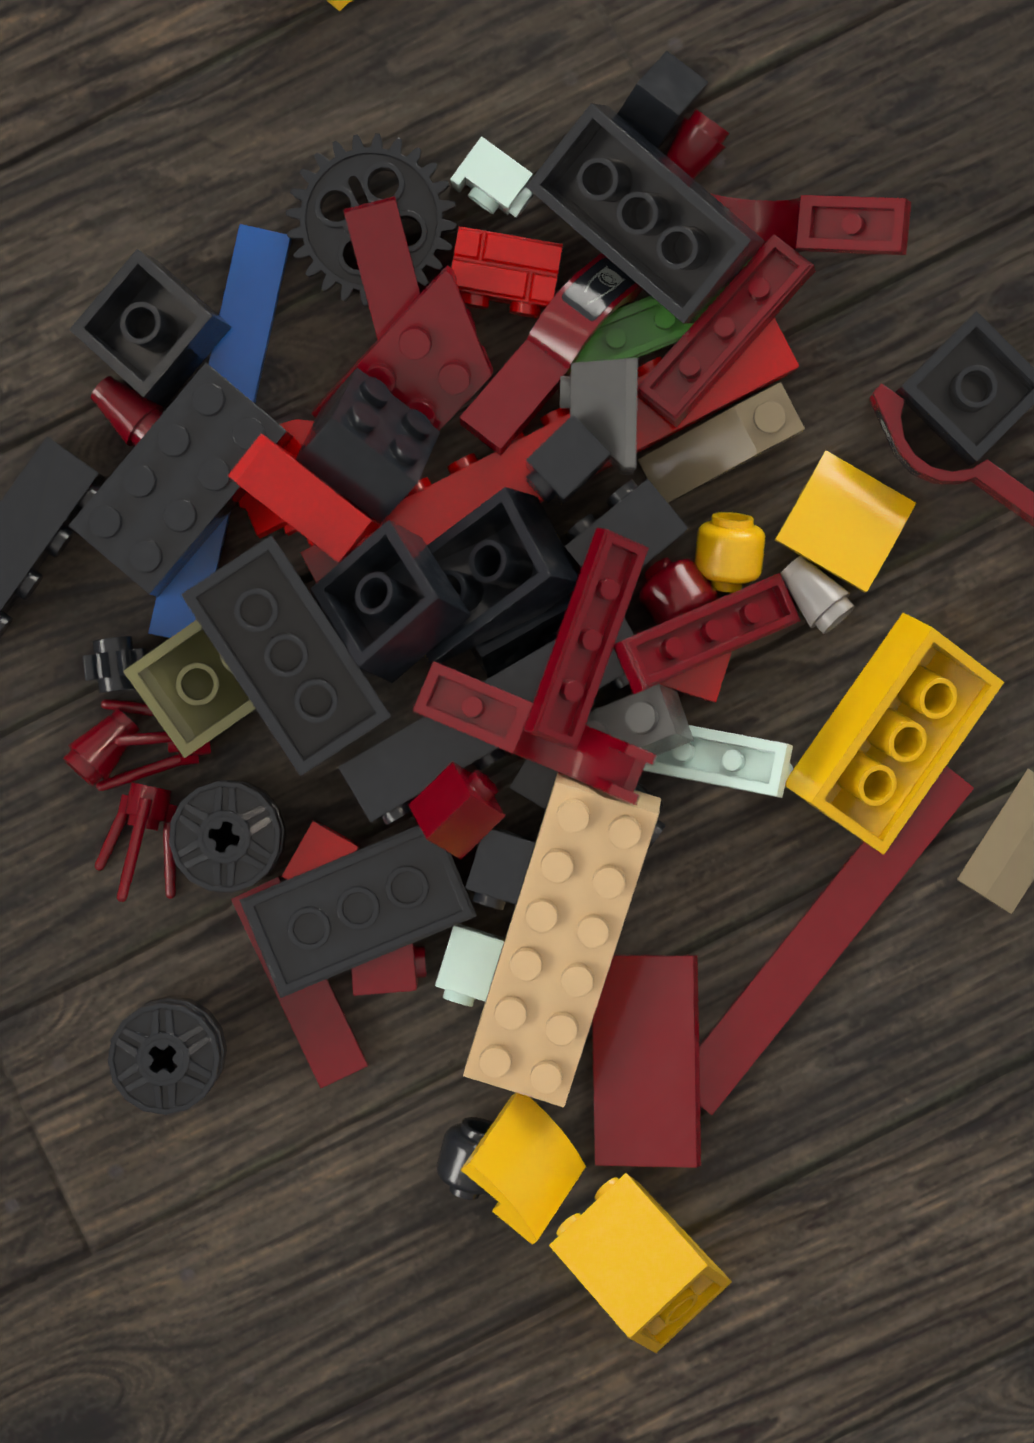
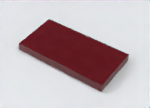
[592,955,701,1168]

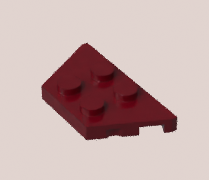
[312,265,493,431]

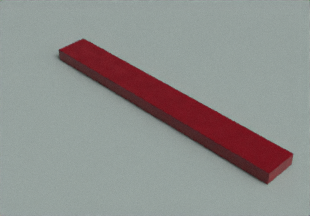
[699,766,974,1115]

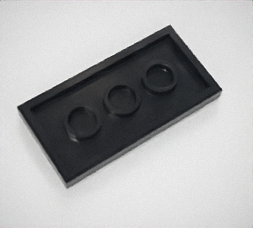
[239,825,477,998]

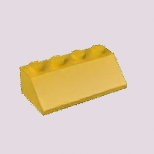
[785,612,1004,855]

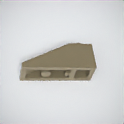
[638,382,805,503]

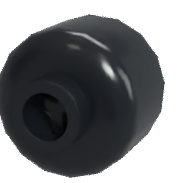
[437,1117,493,1200]

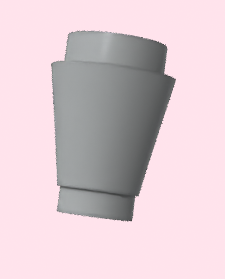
[780,556,855,634]

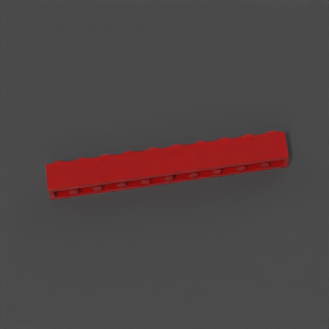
[300,318,800,583]

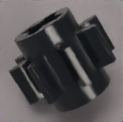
[82,636,147,693]

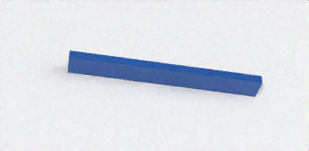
[148,224,292,638]

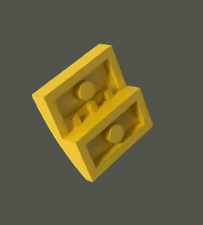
[775,451,916,593]
[461,1093,586,1245]

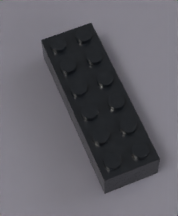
[338,618,634,825]

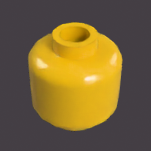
[695,512,765,592]

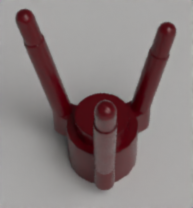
[96,699,211,791]
[94,782,178,902]

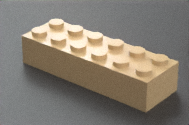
[463,772,661,1107]

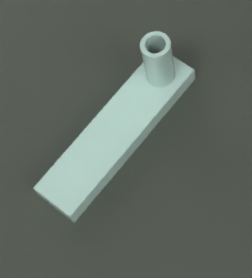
[591,707,793,798]

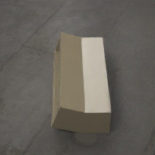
[957,769,1034,914]

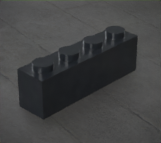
[0,437,104,638]

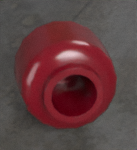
[639,557,717,625]

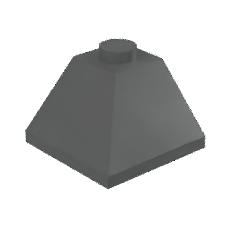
[560,358,638,475]

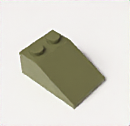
[123,620,256,758]

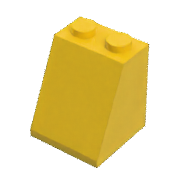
[549,1173,732,1353]

